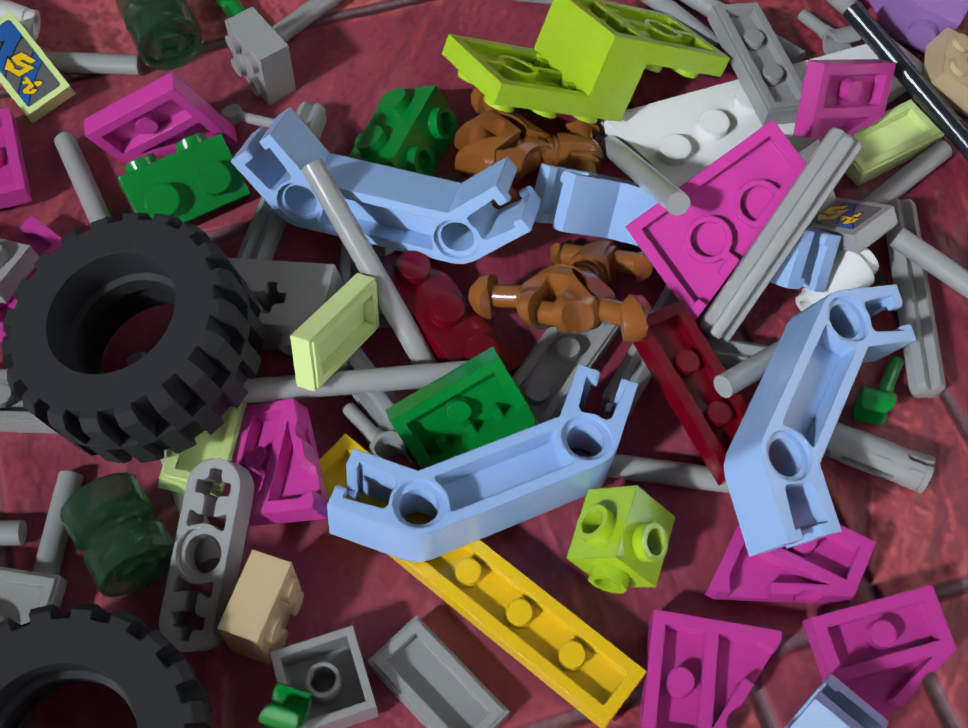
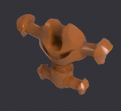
[455,87,603,209]
[468,239,653,342]

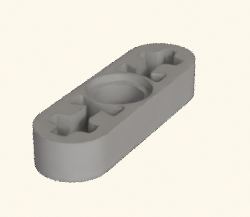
[159,458,254,652]

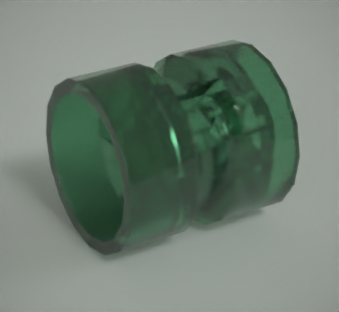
[116,0,203,70]
[60,472,175,597]

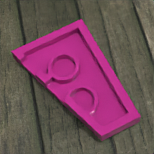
[625,119,806,321]

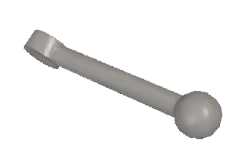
[221,104,309,128]

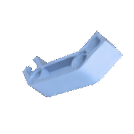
[231,107,542,264]
[535,163,841,293]
[724,284,916,557]
[327,364,638,562]

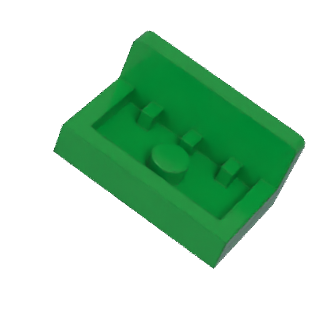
[348,85,460,176]
[118,132,250,224]
[386,347,538,470]

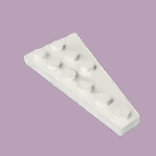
[600,38,924,188]

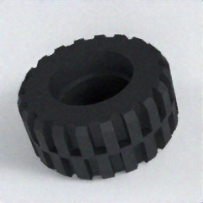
[2,213,264,464]
[0,602,213,728]

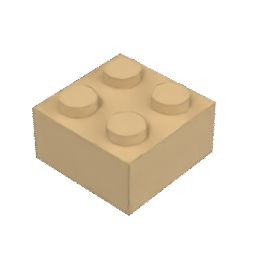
[923,27,968,117]
[217,549,304,665]

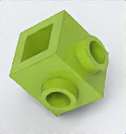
[567,485,675,594]

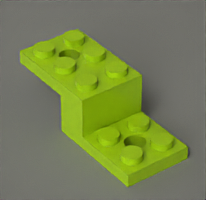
[442,0,730,124]

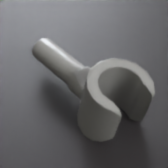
[798,9,861,55]
[342,402,414,464]

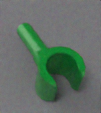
[853,356,904,426]
[258,682,312,728]

